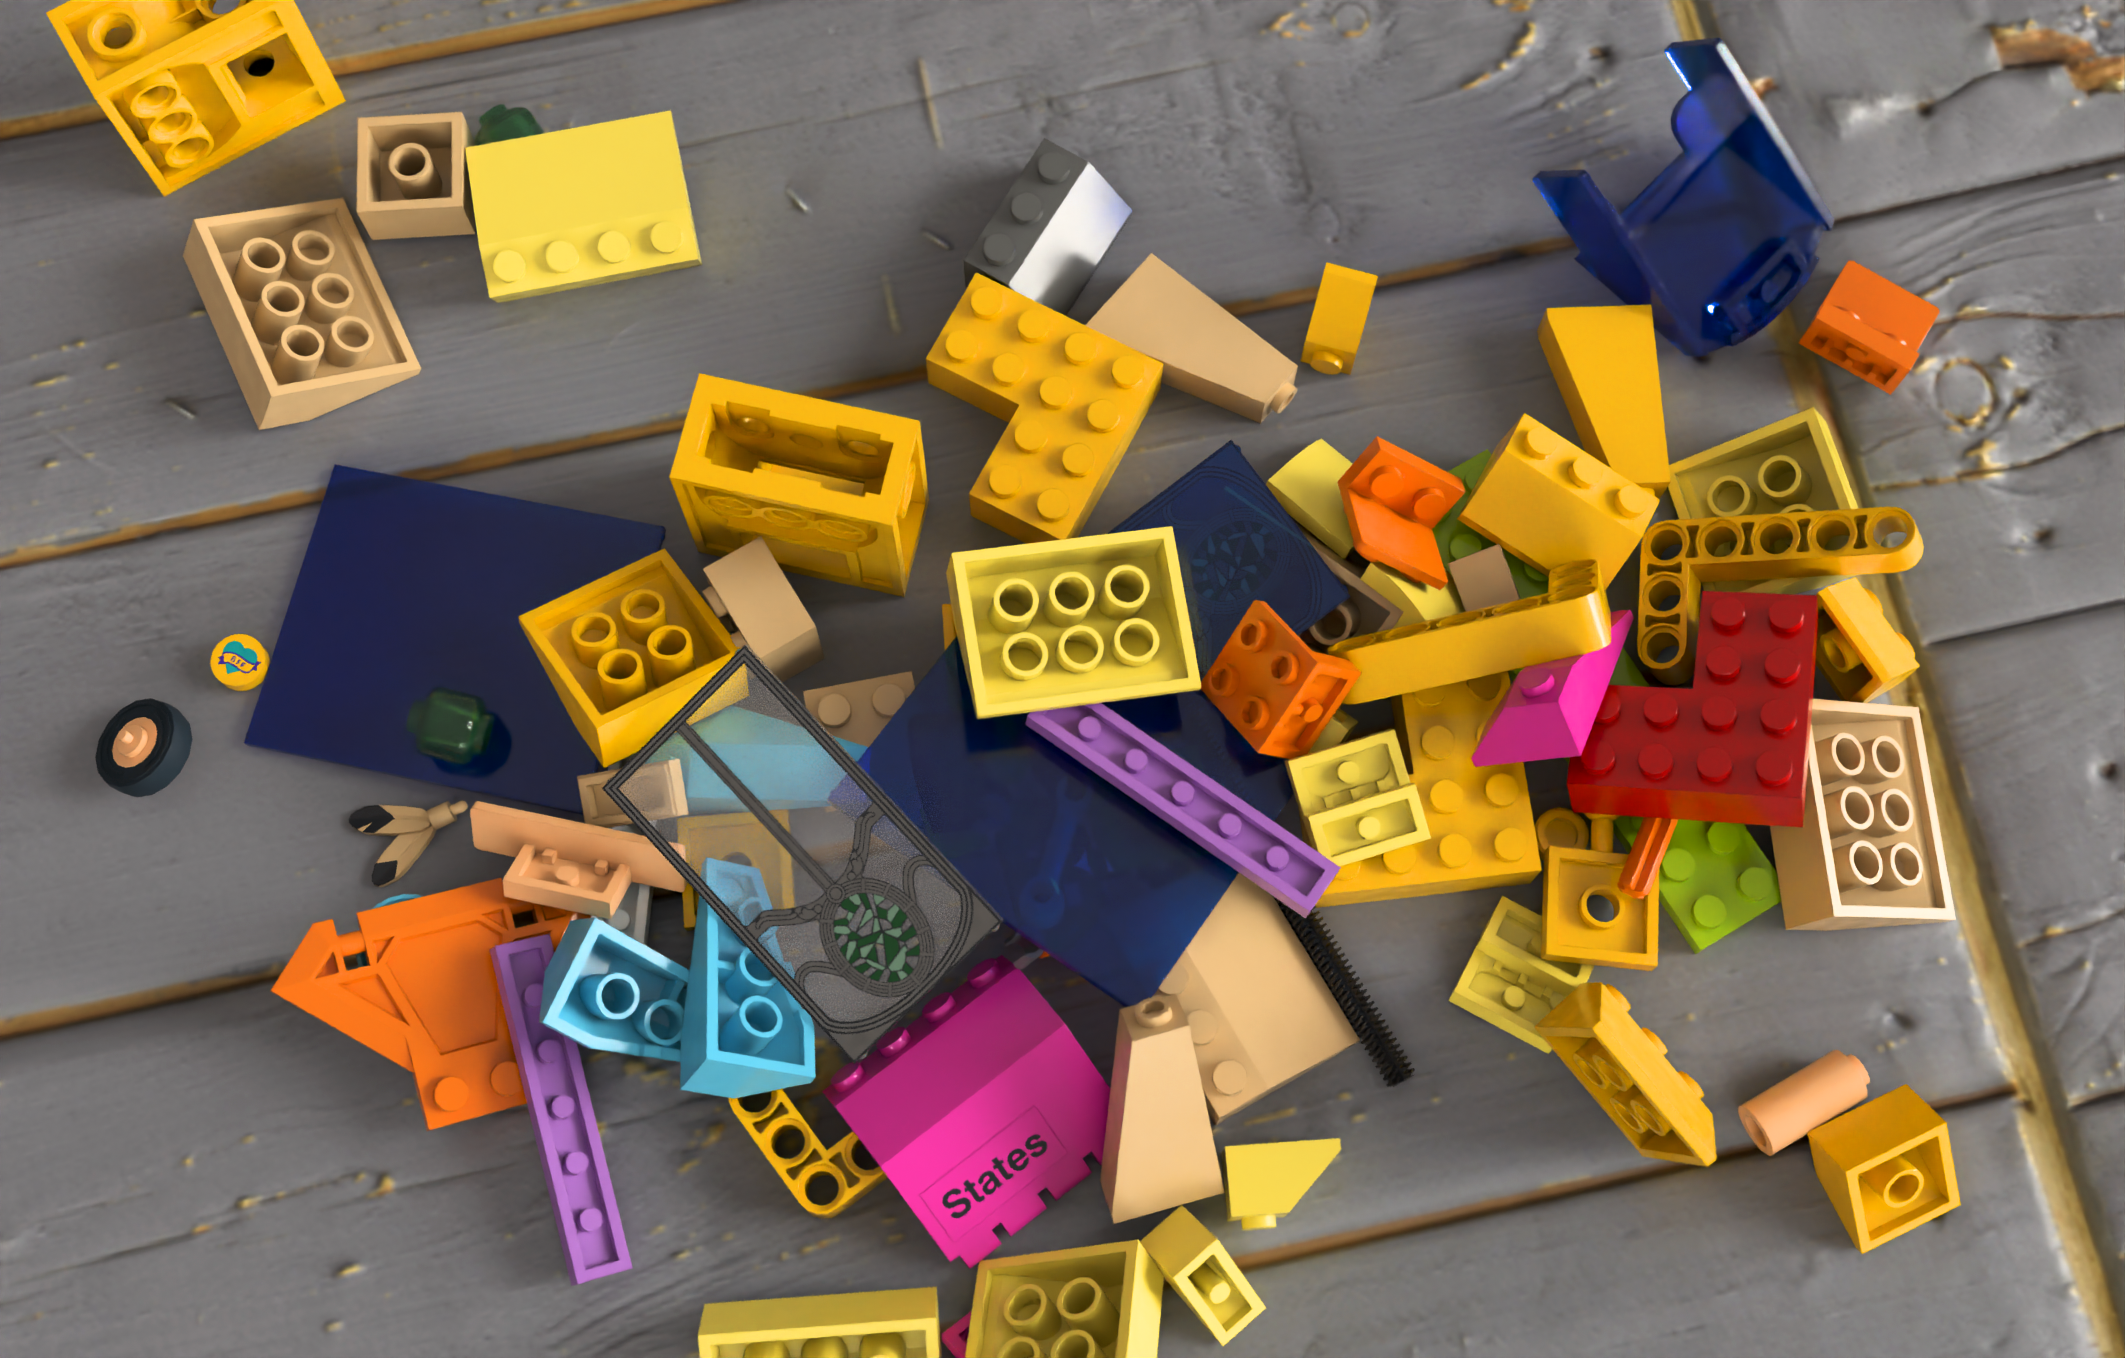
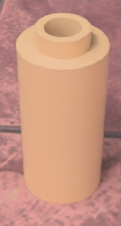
[1738,1050,1870,1156]

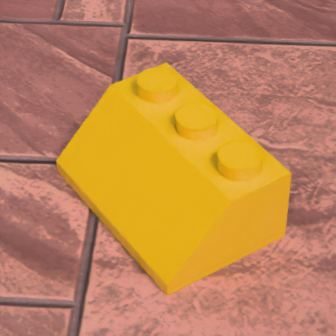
[1457,413,1660,590]

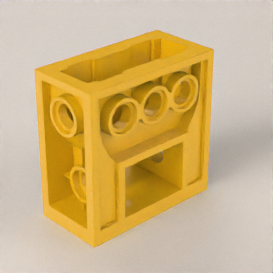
[46,0,346,196]
[669,373,929,597]

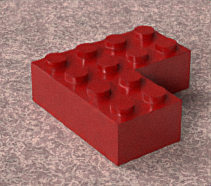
[1567,591,1818,828]

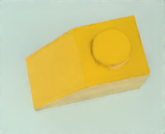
[1300,262,1378,375]

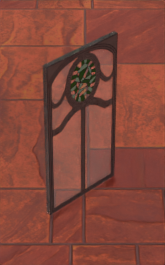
[602,645,1004,1063]

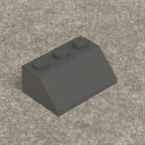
[963,138,1132,316]

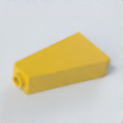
[1537,305,1671,499]

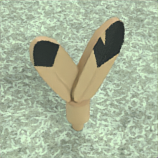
[349,801,468,887]

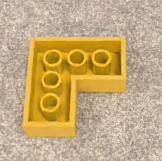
[926,272,1163,544]
[1298,671,1542,908]

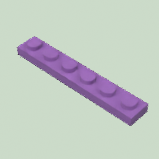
[1025,703,1341,918]
[490,934,632,1286]

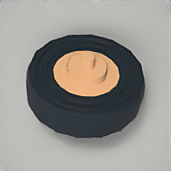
[95,698,193,797]

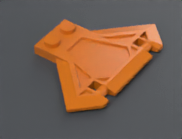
[271,878,591,1131]

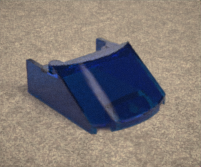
[1532,37,1835,357]

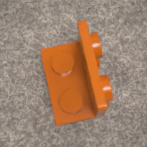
[1799,260,1940,395]
[1337,436,1466,590]
[1201,600,1361,759]

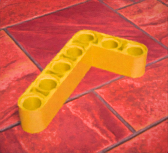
[1637,506,1924,685]
[1328,559,1611,705]
[728,1089,888,1219]

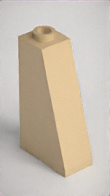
[1085,253,1298,423]
[1100,994,1225,1224]

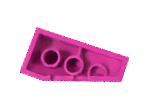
[1471,609,1634,767]

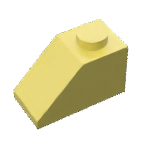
[1222,1138,1341,1230]
[1140,1205,1266,1346]

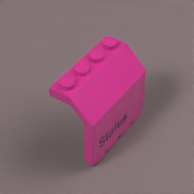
[822,955,1111,1269]

